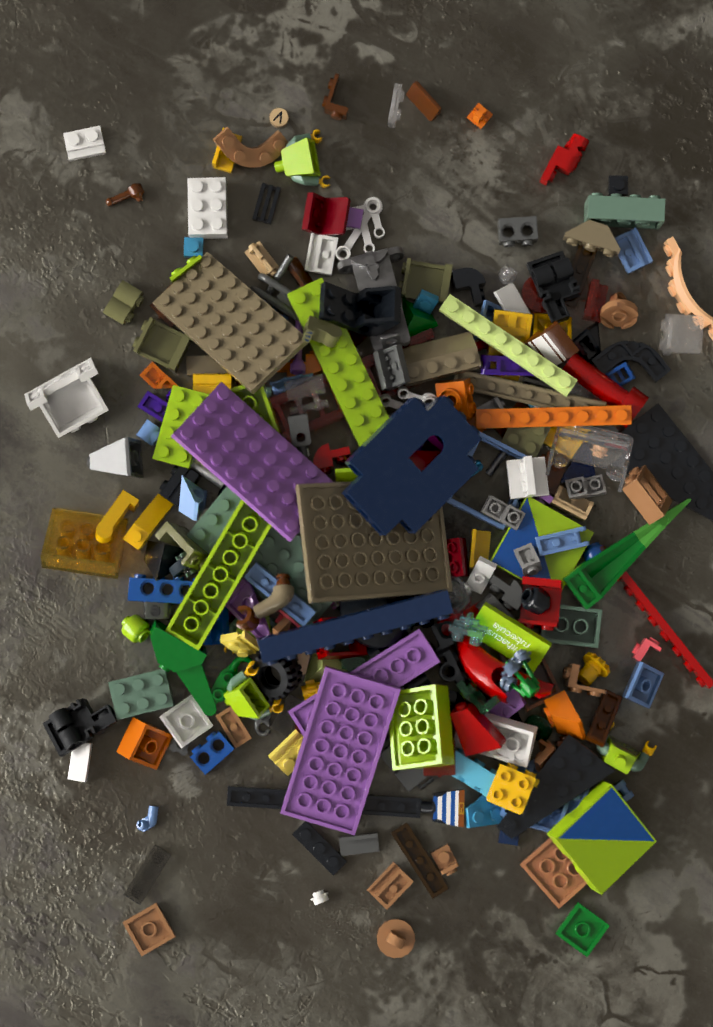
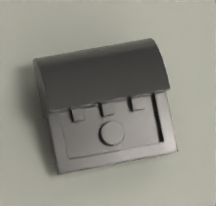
[373,344,411,391]
[488,575,523,612]

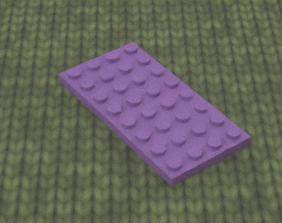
[171,382,333,542]
[280,666,401,836]

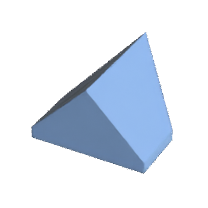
[179,475,207,521]

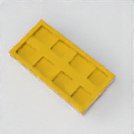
[487,309,533,382]

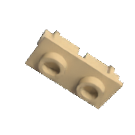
[244,241,279,278]

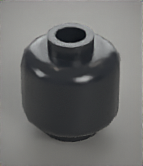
[521,586,551,614]

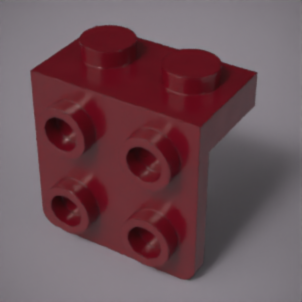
[302,192,351,235]

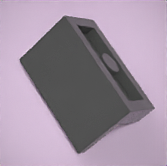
[339,832,380,856]

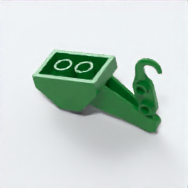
[150,619,253,716]

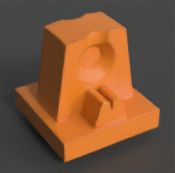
[467,103,493,129]

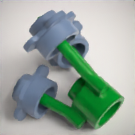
[500,649,540,698]

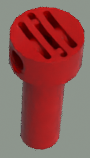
[562,353,649,428]

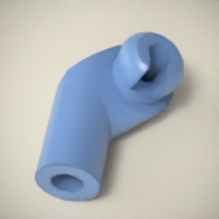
[136,806,158,831]

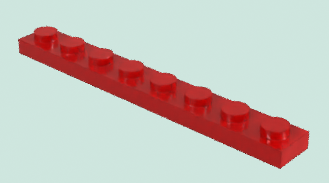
[617,571,713,689]

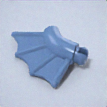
[269,373,314,395]

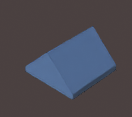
[622,661,664,709]

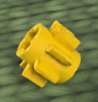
[301,679,320,700]

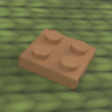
[122,902,176,957]

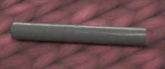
[263,254,294,303]

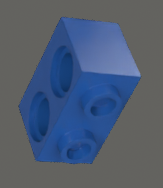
[190,731,235,775]

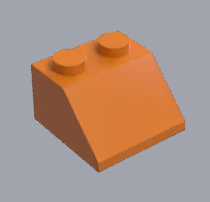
[543,690,586,740]
[116,717,173,770]

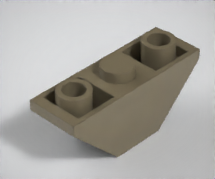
[563,220,621,257]

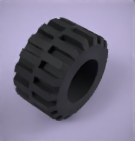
[249,655,303,700]

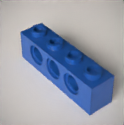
[128,574,195,604]

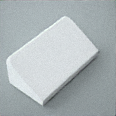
[493,283,531,314]
[68,742,93,782]

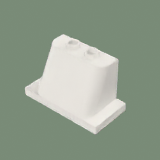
[24,358,109,438]

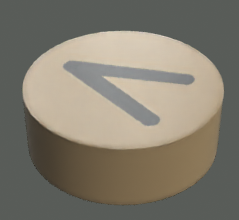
[270,108,289,128]

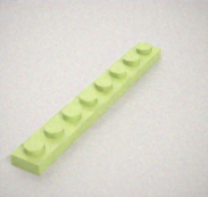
[439,294,578,397]

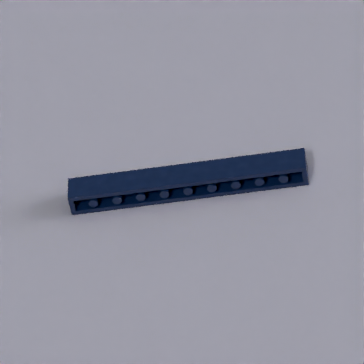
[256,589,453,665]

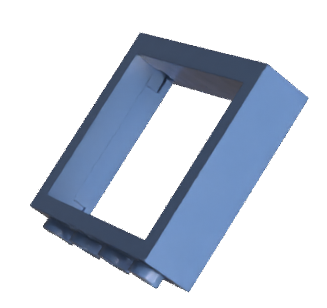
[446,431,527,530]

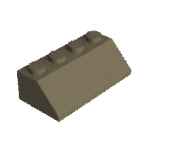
[402,332,482,387]

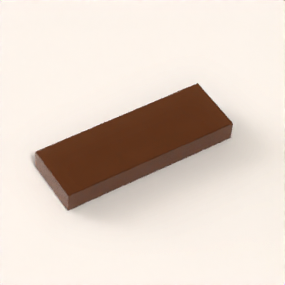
[585,689,623,747]

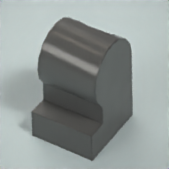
[143,602,173,619]

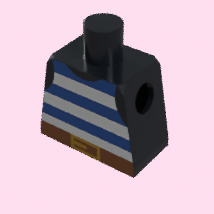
[421,789,465,827]

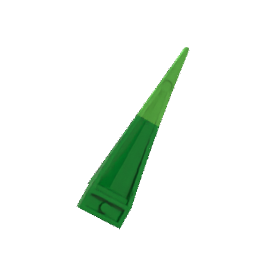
[562,498,691,610]

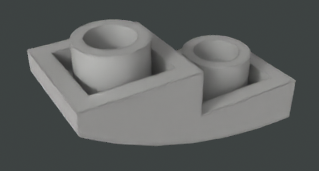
[565,474,607,499]
[480,495,526,530]

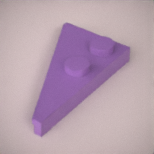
[225,578,272,638]

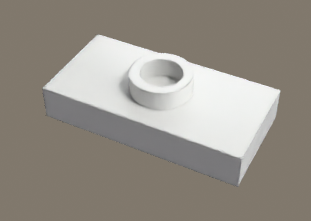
[465,556,497,595]

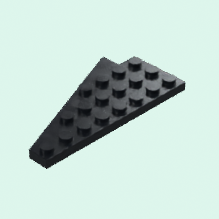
[610,403,713,522]

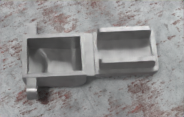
[337,246,411,351]

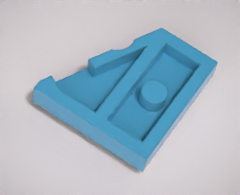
[464,795,503,828]

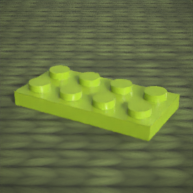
[152,385,209,469]

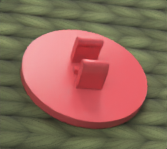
[275,610,301,628]

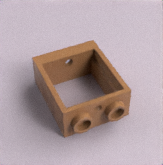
[622,465,672,525]

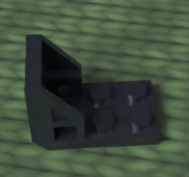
[319,281,402,337]

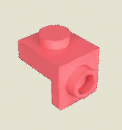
[632,637,662,662]

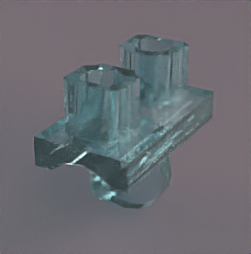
[448,612,488,646]

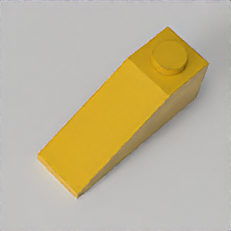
[123,494,174,551]

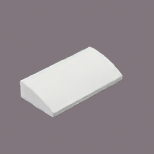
[453,711,538,768]

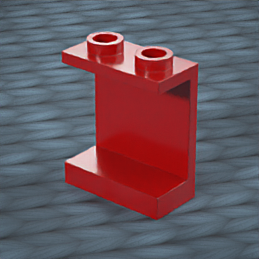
[518,576,563,631]

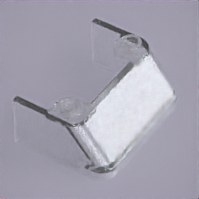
[545,426,634,492]

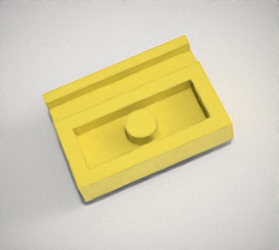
[220,631,260,657]
[268,729,303,776]

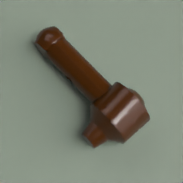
[106,183,144,207]

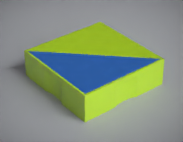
[490,497,594,590]
[547,781,657,895]

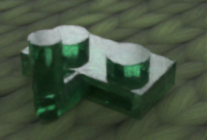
[456,680,501,715]

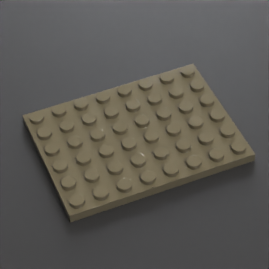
[295,481,453,603]

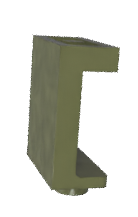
[399,258,453,305]
[132,317,192,373]
[155,521,209,571]

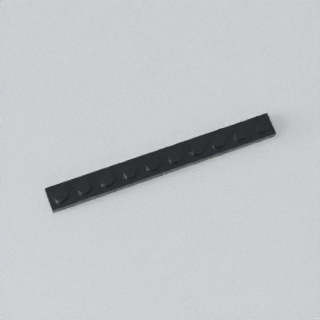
[227,786,421,818]

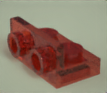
[582,278,609,323]

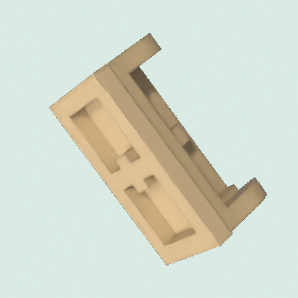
[550,485,594,522]

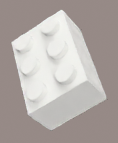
[187,177,228,239]

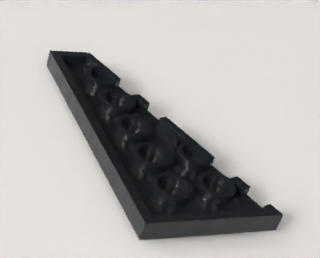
[497,735,615,839]

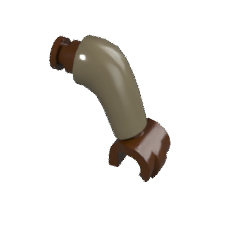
[236,573,294,631]

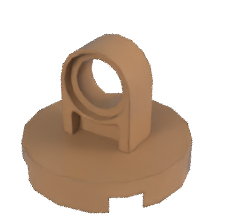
[600,292,638,329]
[377,918,415,958]

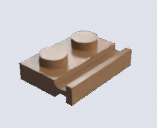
[367,861,414,910]

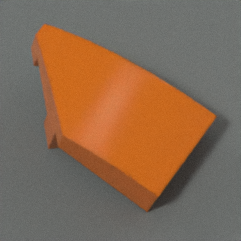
[139,362,178,389]

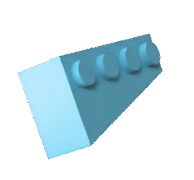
[439,748,497,797]

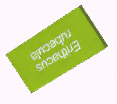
[467,602,552,673]

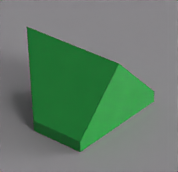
[402,298,438,338]

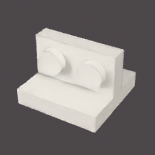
[506,456,549,500]

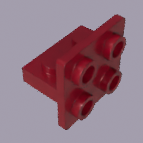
[446,537,469,578]

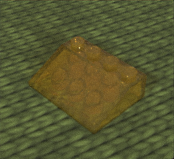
[41,508,128,579]

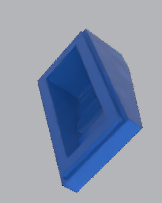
[605,361,636,386]

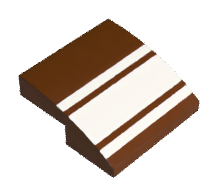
[524,321,579,366]

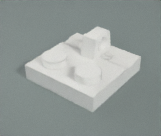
[159,695,213,749]

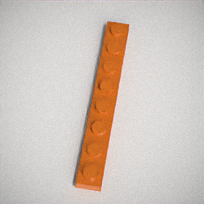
[476,405,632,429]

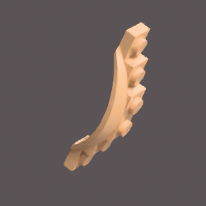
[663,237,713,340]

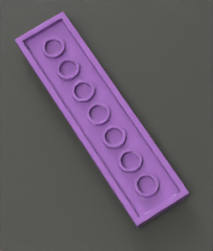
[288,628,440,736]

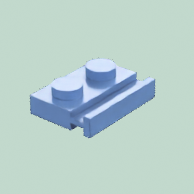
[615,228,653,274]

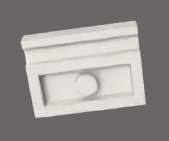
[63,125,106,161]
[304,233,338,276]

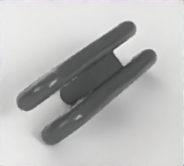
[250,273,299,322]

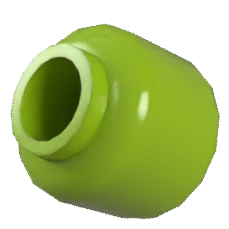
[121,615,150,643]

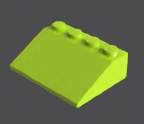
[389,684,455,771]

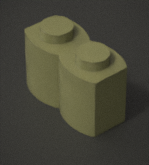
[103,280,144,326]

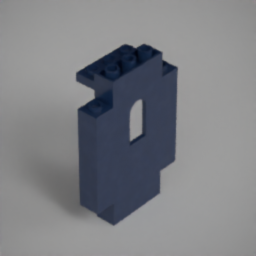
[341,396,482,536]

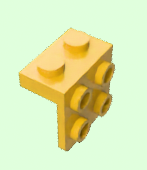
[487,763,540,814]

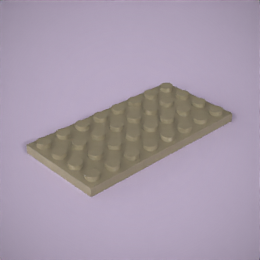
[152,252,308,394]

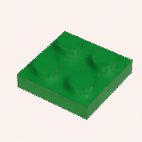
[555,902,610,957]

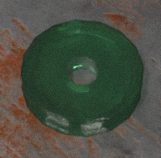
[524,715,552,741]

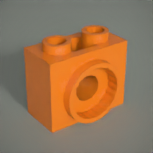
[435,378,476,419]

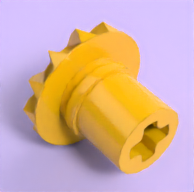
[578,652,610,687]

